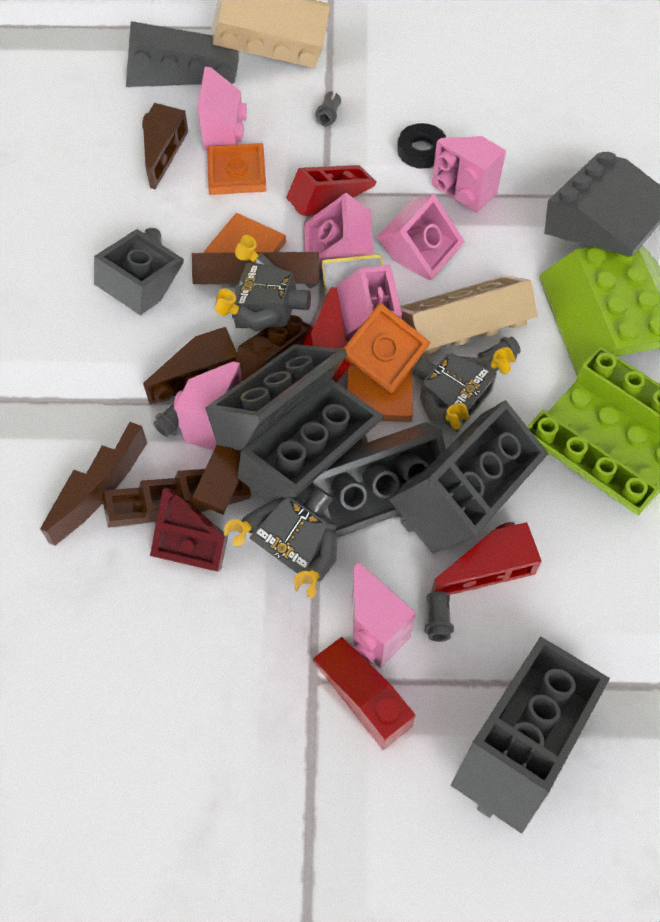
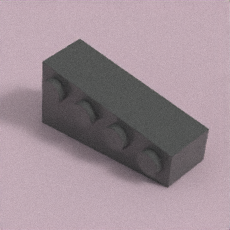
[126,21,239,87]

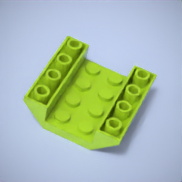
[527,346,660,516]

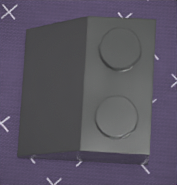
[94,229,184,315]

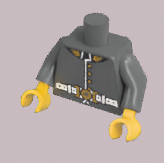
[215,235,311,331]
[413,347,516,433]
[224,487,337,598]

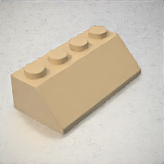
[212,0,330,69]
[400,275,538,354]

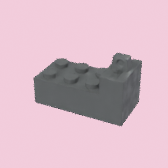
[389,400,548,554]
[450,636,610,834]

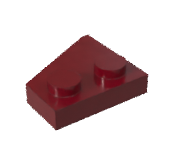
[150,488,228,572]

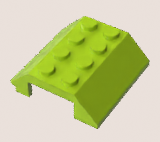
[539,246,660,376]

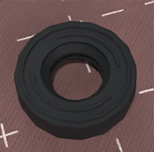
[397,123,447,168]

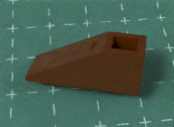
[235,315,310,381]
[143,327,237,404]

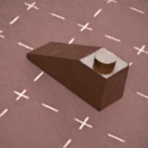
[142,103,189,189]

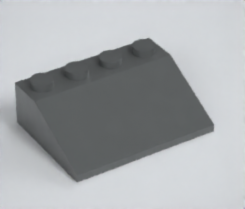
[544,152,660,257]

